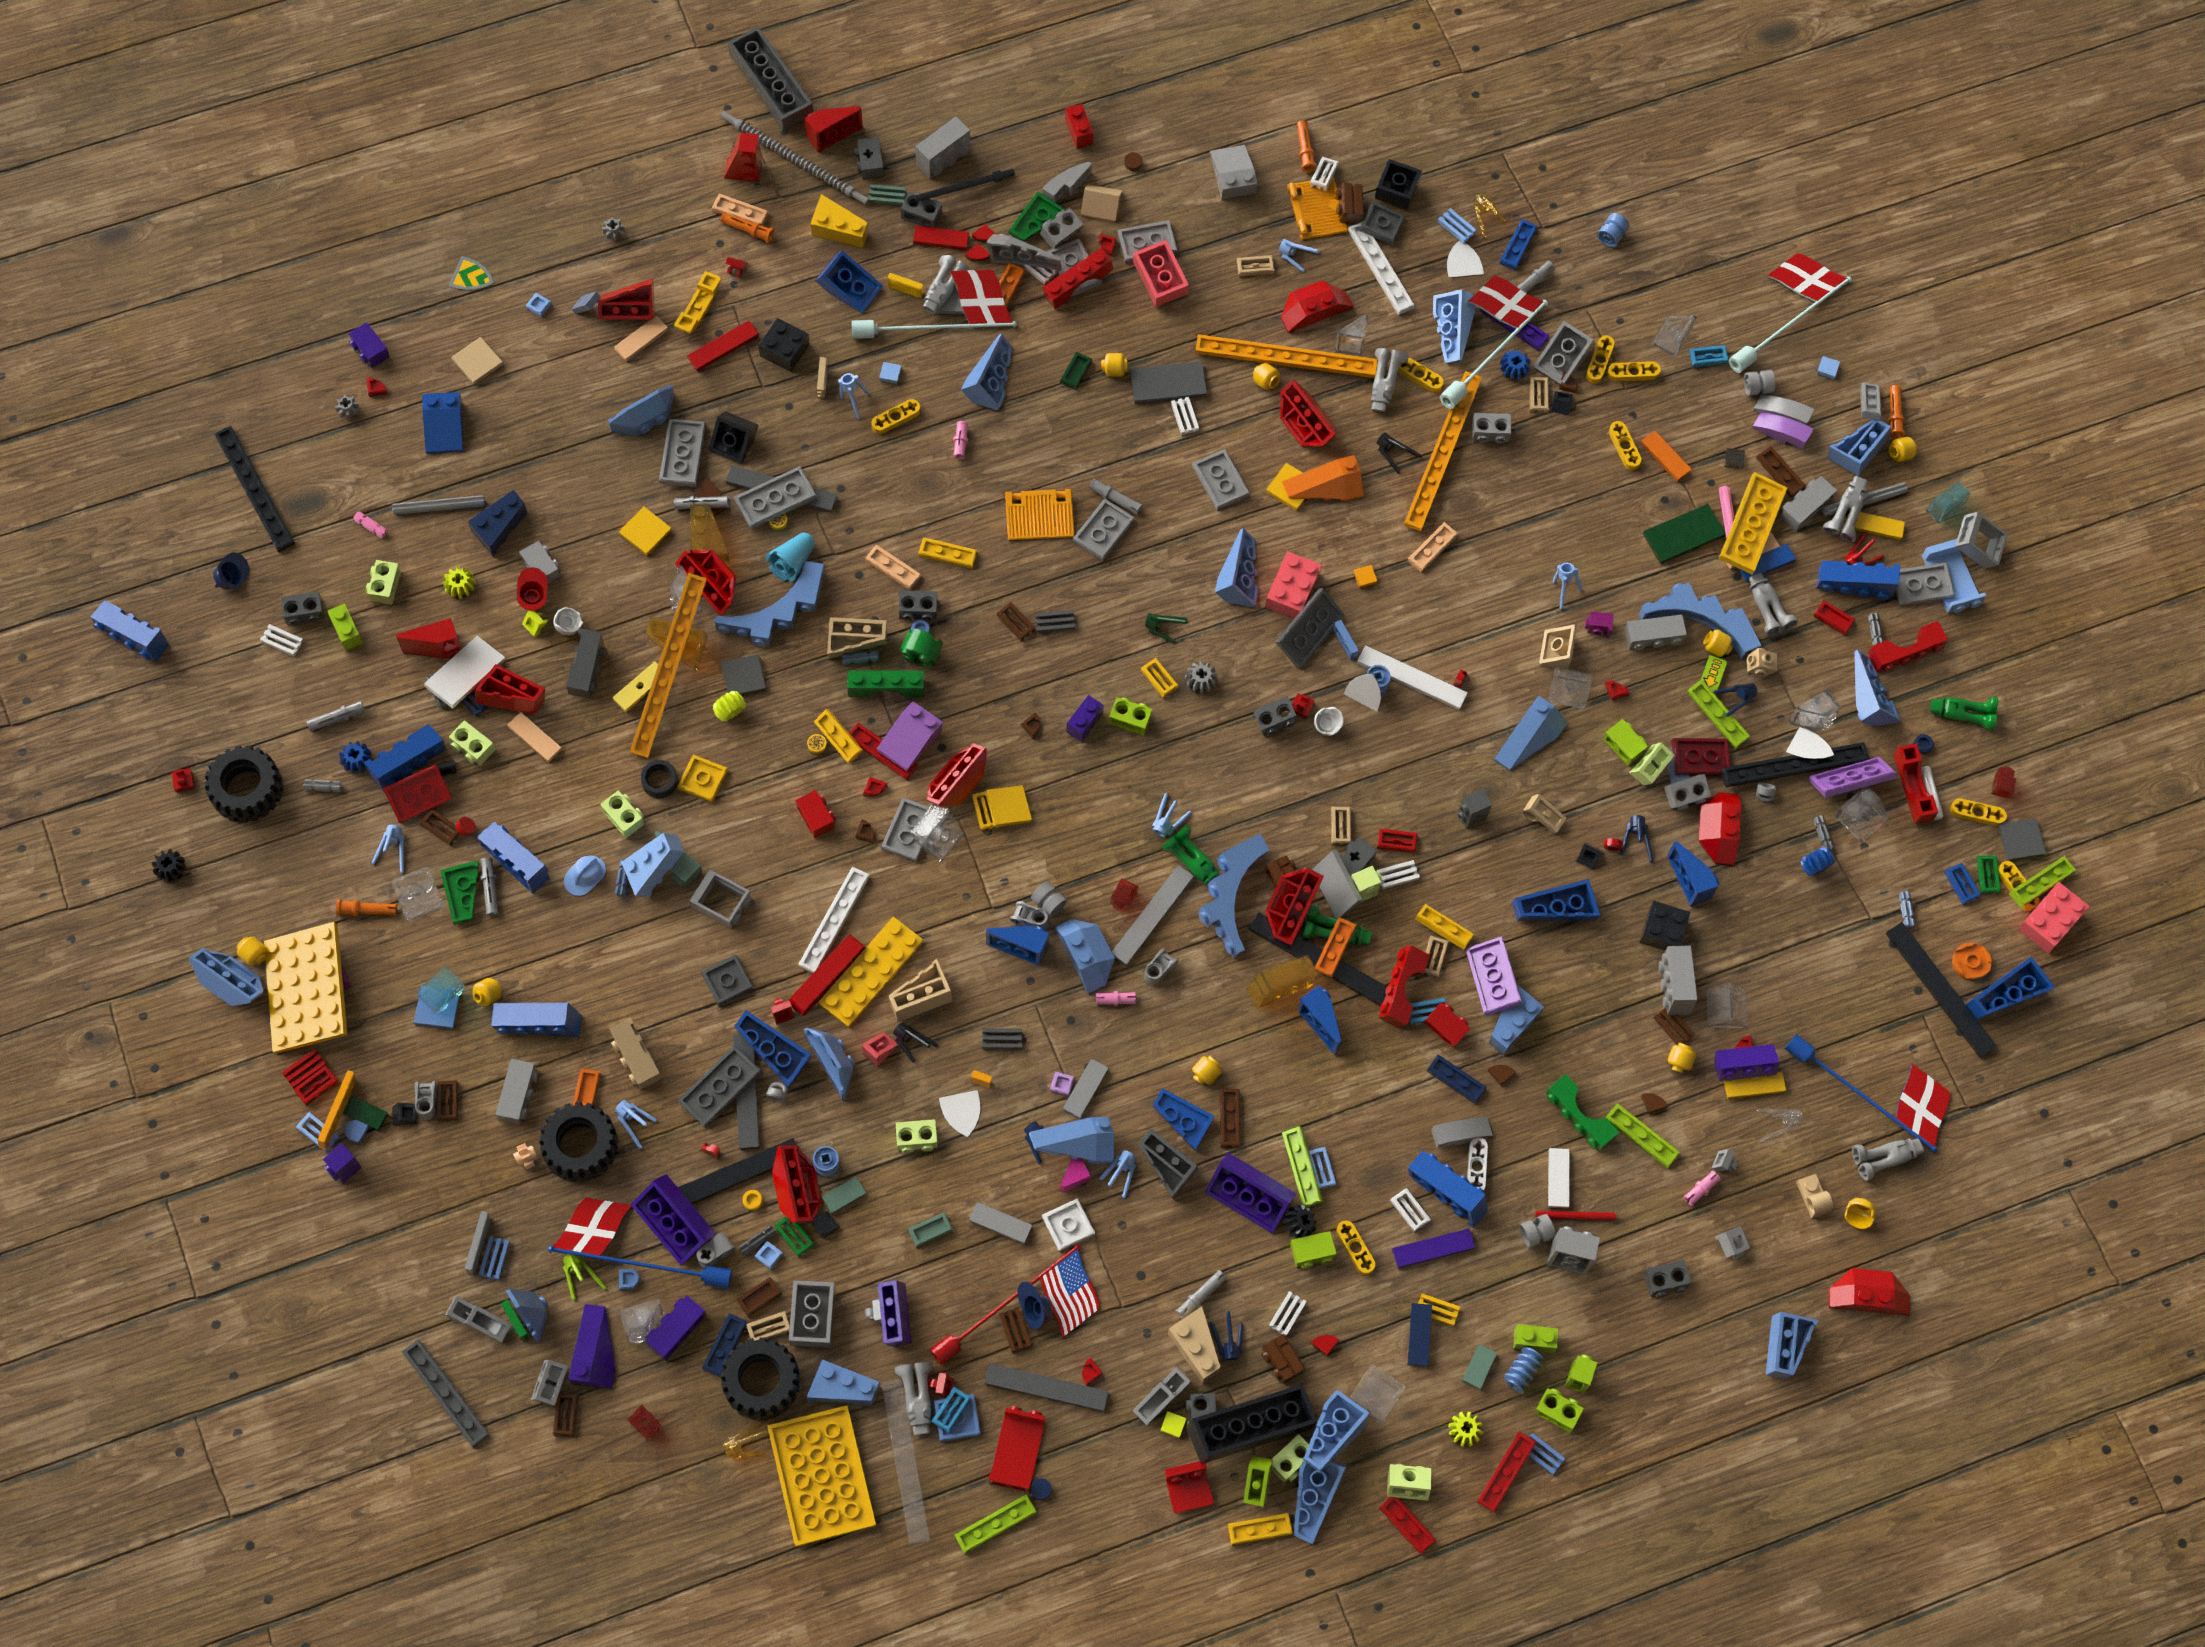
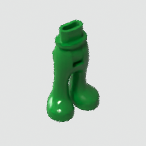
[1930,696,1998,731]
[1161,824,1220,885]
[1303,903,1372,946]

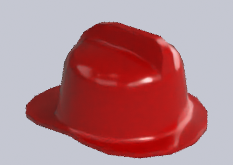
[517,567,548,611]

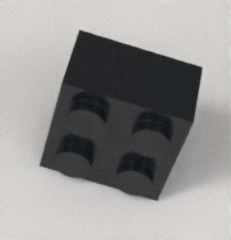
[1375,159,1422,210]
[758,318,810,372]
[1639,900,1691,951]

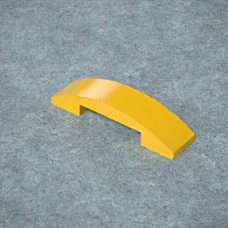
[674,271,722,334]

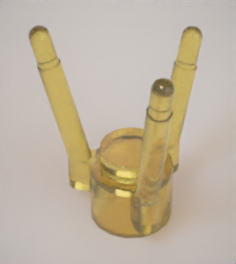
[1473,193,1505,238]
[723,1422,767,1459]

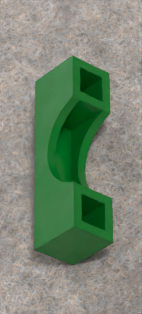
[847,671,924,697]
[1546,1074,1619,1152]

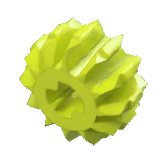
[443,566,476,599]
[713,691,746,721]
[1448,1412,1483,1447]

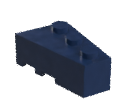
[468,490,527,557]

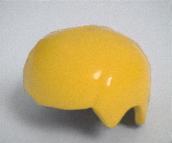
[1844,1198,1876,1229]

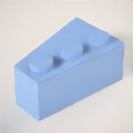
[621,833,684,897]

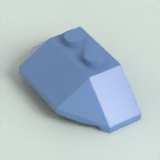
[608,385,675,436]
[1054,919,1115,994]
[189,948,263,1006]
[804,1028,855,1101]

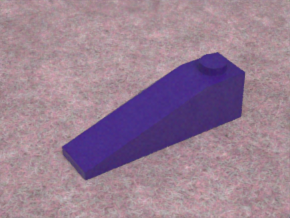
[569,1304,616,1389]

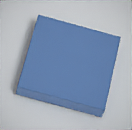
[414,986,461,1029]
[934,1394,981,1442]

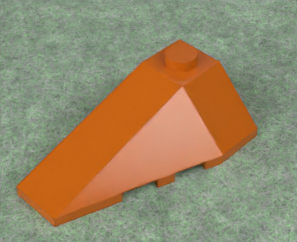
[1282,455,1364,501]

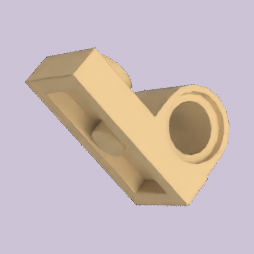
[1522,794,1566,833]
[1796,1174,1833,1219]

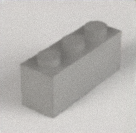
[1780,476,1837,532]
[1624,615,1687,650]
[495,1059,538,1125]

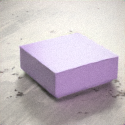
[1050,1071,1074,1097]

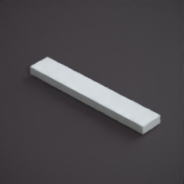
[1348,221,1415,315]
[1357,645,1468,710]
[798,867,870,974]

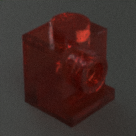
[1991,767,2016,799]
[1110,878,1139,911]
[627,1405,661,1440]

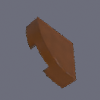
[1559,371,1578,393]
[1021,712,1040,739]
[855,819,875,844]
[1488,1065,1516,1086]
[1641,1093,1668,1114]

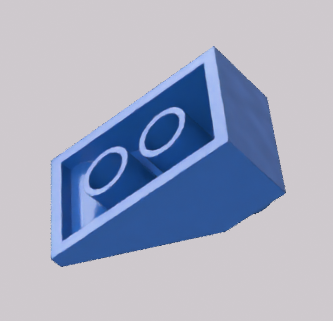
[815,250,883,313]
[422,392,463,454]
[1667,841,1719,907]
[986,926,1049,966]
[1297,985,1341,1055]

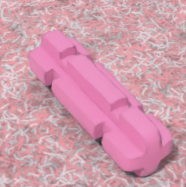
[354,512,387,538]

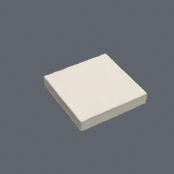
[1042,1198,1095,1252]

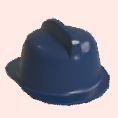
[213,552,249,590]
[1017,1281,1052,1329]

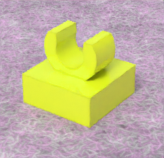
[522,610,548,637]

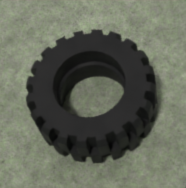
[204,745,283,823]
[539,1102,618,1182]
[721,1337,800,1420]

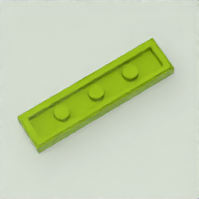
[1687,679,1751,749]
[2009,856,2077,908]
[1605,1103,1680,1169]
[1282,1126,1324,1208]
[954,1494,1037,1554]

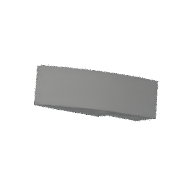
[1042,162,1092,203]
[1753,394,1815,425]
[1431,1117,1493,1149]
[444,1296,511,1343]
[1133,1366,1193,1425]

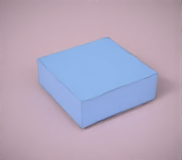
[526,293,552,317]
[1817,356,1840,379]
[879,362,901,384]
[754,1241,783,1270]

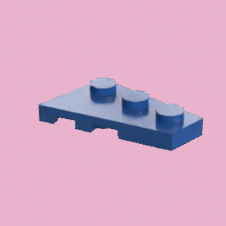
[1153,1088,1214,1151]

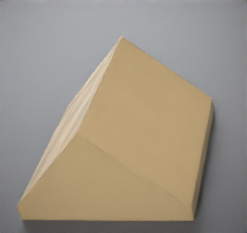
[1080,184,1122,222]
[1539,624,1577,670]

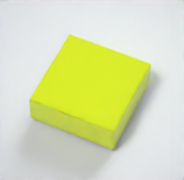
[1160,1411,1187,1438]

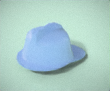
[564,855,606,896]

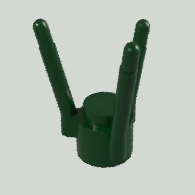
[1145,613,1188,644]

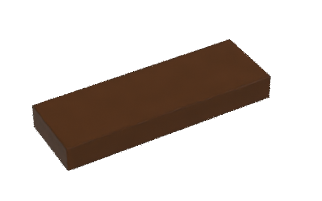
[1756,446,1806,498]
[1220,1089,1240,1148]

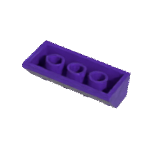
[1205,1152,1297,1234]
[630,1174,717,1266]

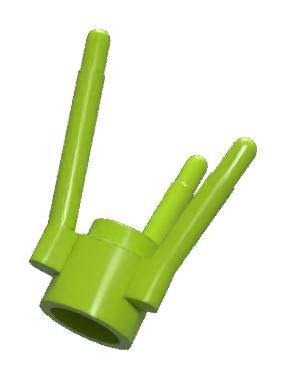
[563,1254,607,1301]

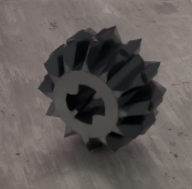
[152,849,186,883]
[1282,1205,1317,1239]

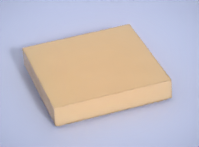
[451,337,503,385]

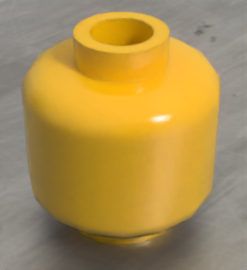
[1101,353,1128,377]
[1253,363,1280,390]
[1889,437,1917,462]
[1703,629,1733,657]
[236,937,266,966]
[472,978,502,1007]
[1668,1043,1697,1073]
[1192,1056,1221,1085]

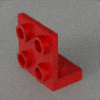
[1164,1461,1214,1514]

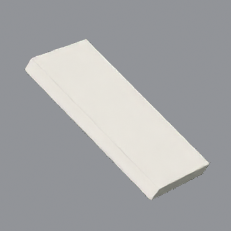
[424,636,505,709]

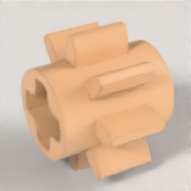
[513,1143,538,1170]

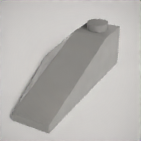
[987,234,1062,270]

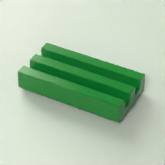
[1976,856,2001,894]
[774,1216,815,1258]
[501,1299,529,1342]

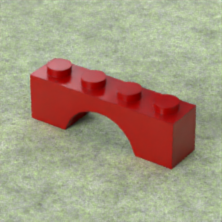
[1042,247,1113,310]
[1867,621,1948,673]
[1893,743,1938,824]
[1379,945,1430,1028]

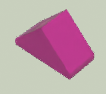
[1060,1157,1090,1192]

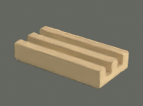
[1236,255,1274,277]
[817,357,828,399]
[1529,377,1549,413]
[1331,807,1351,845]
[1424,935,1449,978]
[746,1311,790,1341]

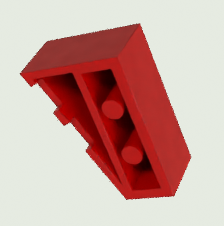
[724,133,762,182]
[597,278,655,319]
[475,664,545,715]

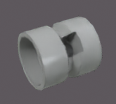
[1744,370,1775,396]
[1031,881,1067,918]
[1519,1214,1556,1248]

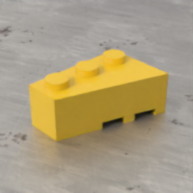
[810,194,868,248]

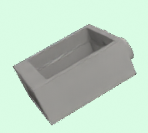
[1955,512,2008,569]
[690,869,752,929]

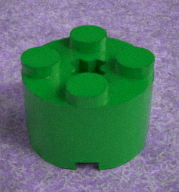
[900,629,943,669]

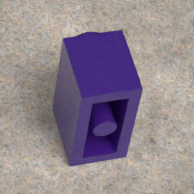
[348,322,390,368]
[1066,695,1104,742]
[323,1143,362,1184]

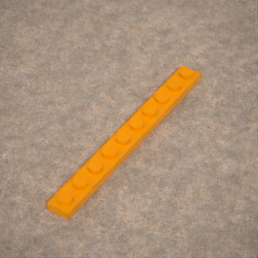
[1195,334,1378,378]
[1404,371,1482,532]
[629,573,707,759]

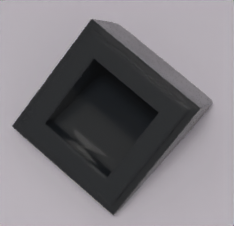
[1551,391,1573,415]
[437,760,457,776]
[1576,843,1602,869]
[392,1103,417,1126]
[811,1211,839,1239]

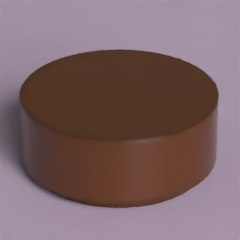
[1124,152,1142,171]

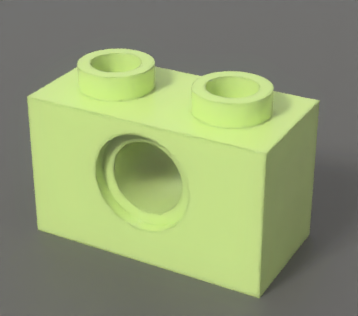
[1387,1464,1431,1501]

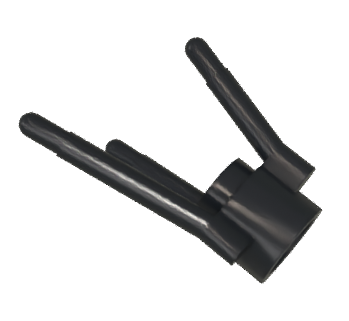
[1376,432,1422,473]
[893,1022,938,1063]

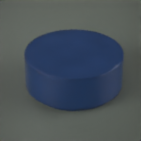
[1913,734,1933,754]
[1031,1478,1051,1500]

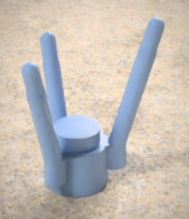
[1279,239,1320,272]
[838,373,870,419]
[1553,563,1583,610]
[1152,793,1191,838]
[372,825,405,873]
[615,1100,657,1149]
[1099,1150,1137,1198]

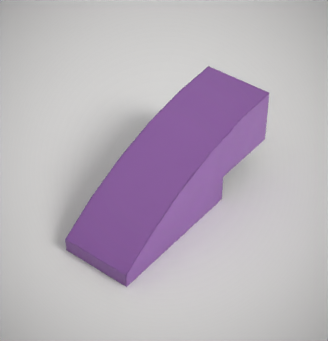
[1752,412,1813,449]

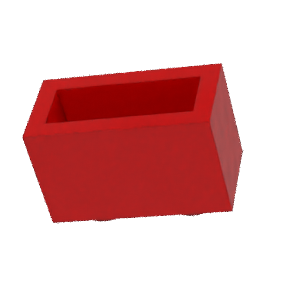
[1065,104,1094,149]
[795,790,836,838]
[1423,1002,1470,1048]

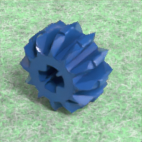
[1500,349,1531,381]
[339,741,372,774]
[1800,847,1835,876]

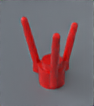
[1844,532,1884,566]

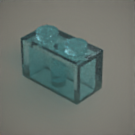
[1926,481,1971,523]
[417,965,465,1013]

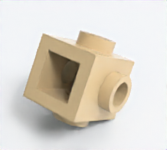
[1747,648,1777,677]

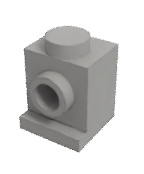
[1715,1226,1750,1260]

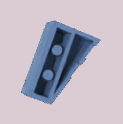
[1827,419,1891,476]
[1489,985,1544,1055]
[1766,1312,1819,1379]
[806,1360,880,1406]

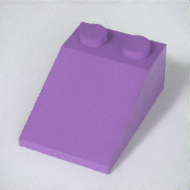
[877,701,943,771]

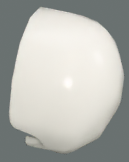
[553,607,583,636]
[1314,707,1344,736]

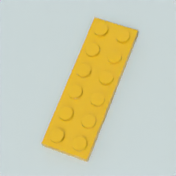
[1719,472,1787,575]
[818,917,923,1028]

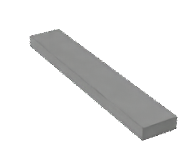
[1112,865,1194,966]

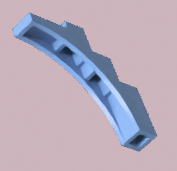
[715,561,825,647]
[1639,582,1762,659]
[1198,834,1270,958]

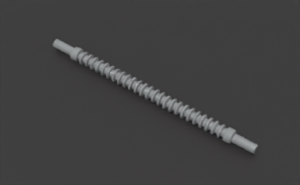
[721,111,869,205]

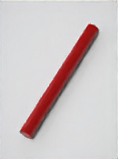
[1535,1211,1616,1221]

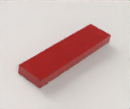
[687,320,759,372]
[849,722,918,781]
[1477,1431,1536,1513]

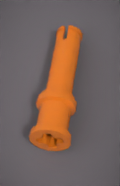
[1296,121,1317,173]
[720,212,775,244]
[1888,385,1905,439]
[336,899,397,917]

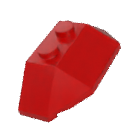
[1281,280,1354,333]
[1280,380,1337,447]
[675,549,736,616]
[926,743,987,807]
[1698,792,1741,866]
[1265,867,1324,945]
[772,1145,822,1223]
[1829,1268,1910,1316]

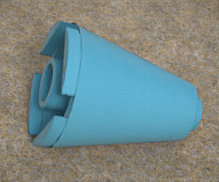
[766,533,815,582]

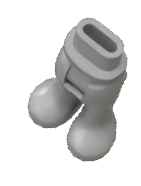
[922,255,970,314]
[1371,348,1409,412]
[1822,476,1868,543]
[1748,573,1798,636]
[1852,1138,1924,1181]
[894,1362,933,1435]

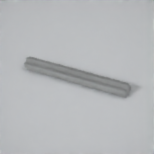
[1821,482,1908,517]
[392,495,485,515]

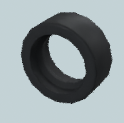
[641,760,678,798]

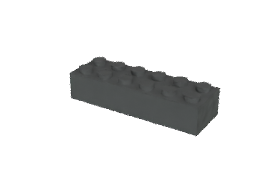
[728,27,813,131]

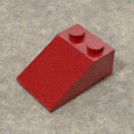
[805,106,863,153]
[396,618,462,659]

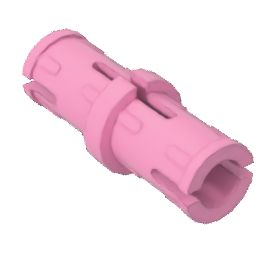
[953,421,968,459]
[1096,991,1136,1006]
[1683,1171,1721,1206]

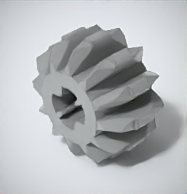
[1185,661,1217,694]

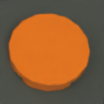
[1952,942,1992,981]

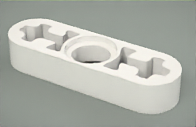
[1467,1138,1488,1191]

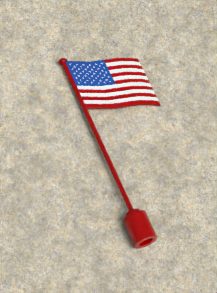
[929,1244,1100,1366]

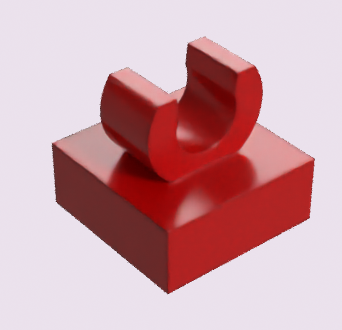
[725,257,749,277]
[1292,693,1315,719]
[171,768,195,792]
[771,998,795,1025]
[928,1373,954,1398]

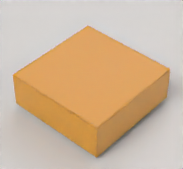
[1354,565,1377,588]
[971,1070,992,1089]

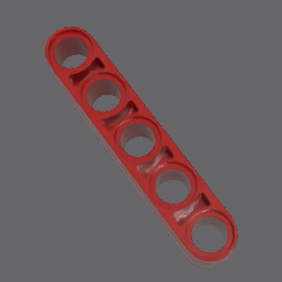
[789,934,866,1016]

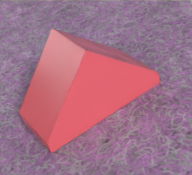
[862,1032,898,1067]

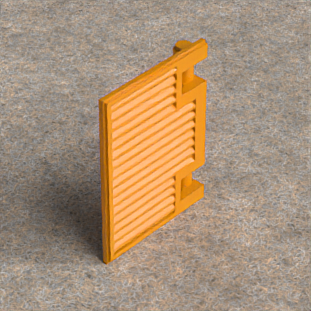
[1287,177,1348,240]
[1005,489,1074,541]

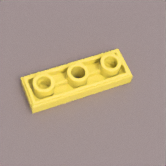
[613,661,658,712]

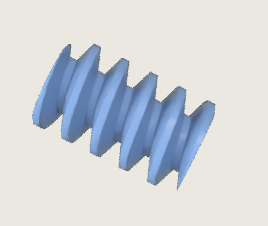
[1504,1347,1545,1394]

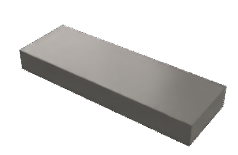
[1860,383,1881,420]
[1063,1059,1109,1119]
[969,1202,1032,1244]
[464,1211,491,1275]

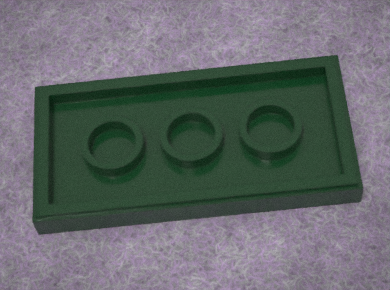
[1643,504,1726,564]

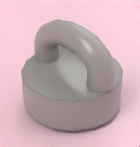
[1756,783,1776,802]
[766,1082,788,1102]

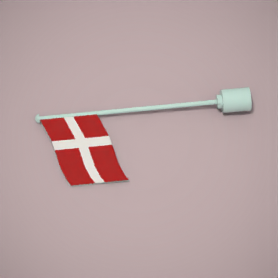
[1729,253,1852,373]
[852,269,1017,339]
[1440,275,1548,409]

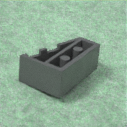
[566,628,607,699]
[1139,1129,1198,1200]

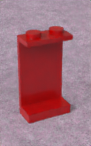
[989,1406,1045,1493]

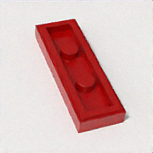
[913,225,969,250]
[1379,1497,1436,1555]

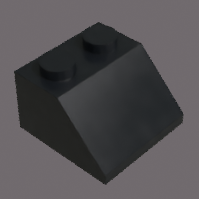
[708,411,758,463]

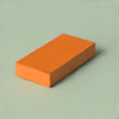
[572,1068,601,1106]

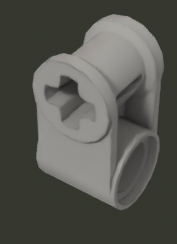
[1010,901,1048,929]
[1144,948,1179,986]
[415,1081,437,1121]
[697,1232,736,1269]

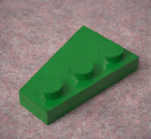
[1008,191,1066,242]
[440,860,479,925]

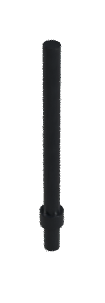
[916,168,1015,202]

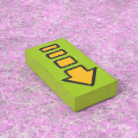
[1701,655,1728,695]

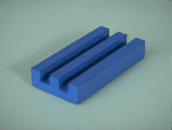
[1944,863,1981,905]

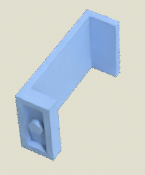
[1922,539,1986,613]

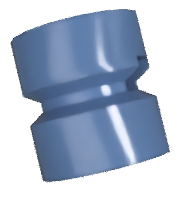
[1597,213,1630,247]
[1366,665,1391,696]
[813,1146,840,1178]

